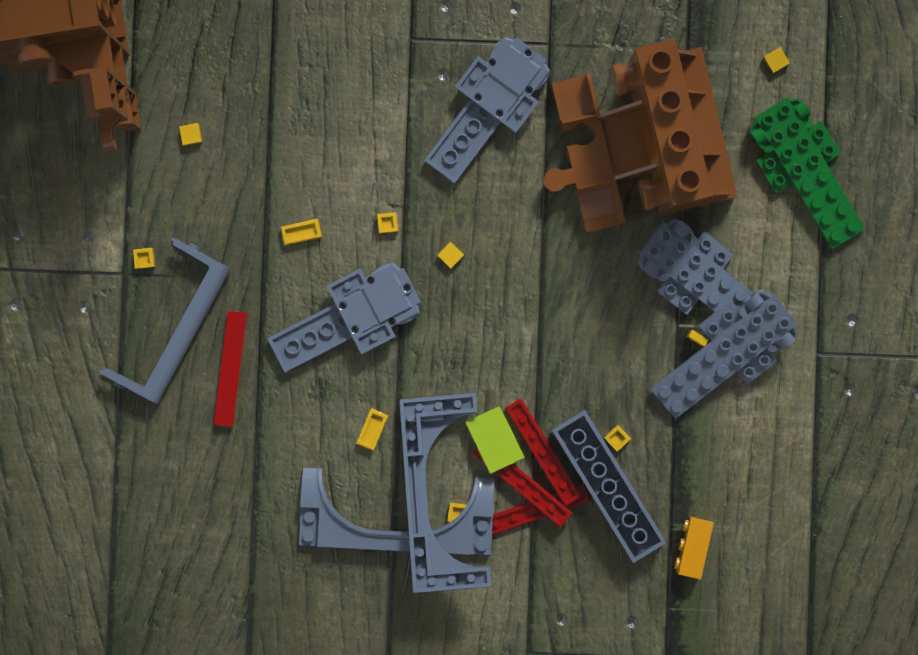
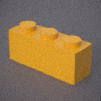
[674,516,714,579]

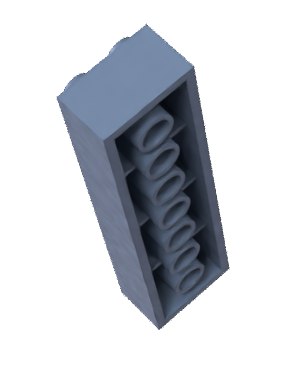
[551,410,666,563]

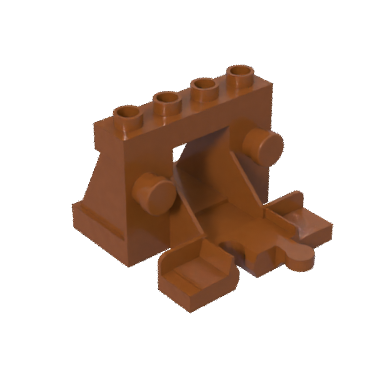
[0,0,141,151]
[543,39,738,233]

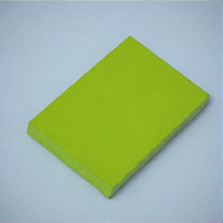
[465,406,525,474]

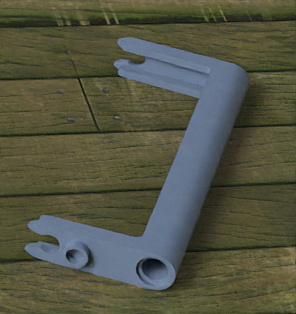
[99,238,231,404]

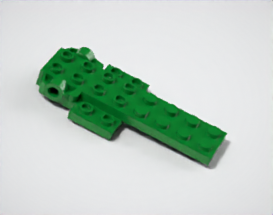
[748,97,865,249]

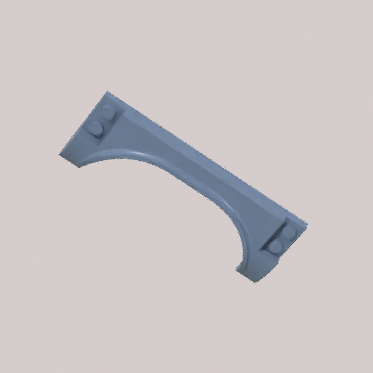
[400,393,492,593]
[299,468,495,555]

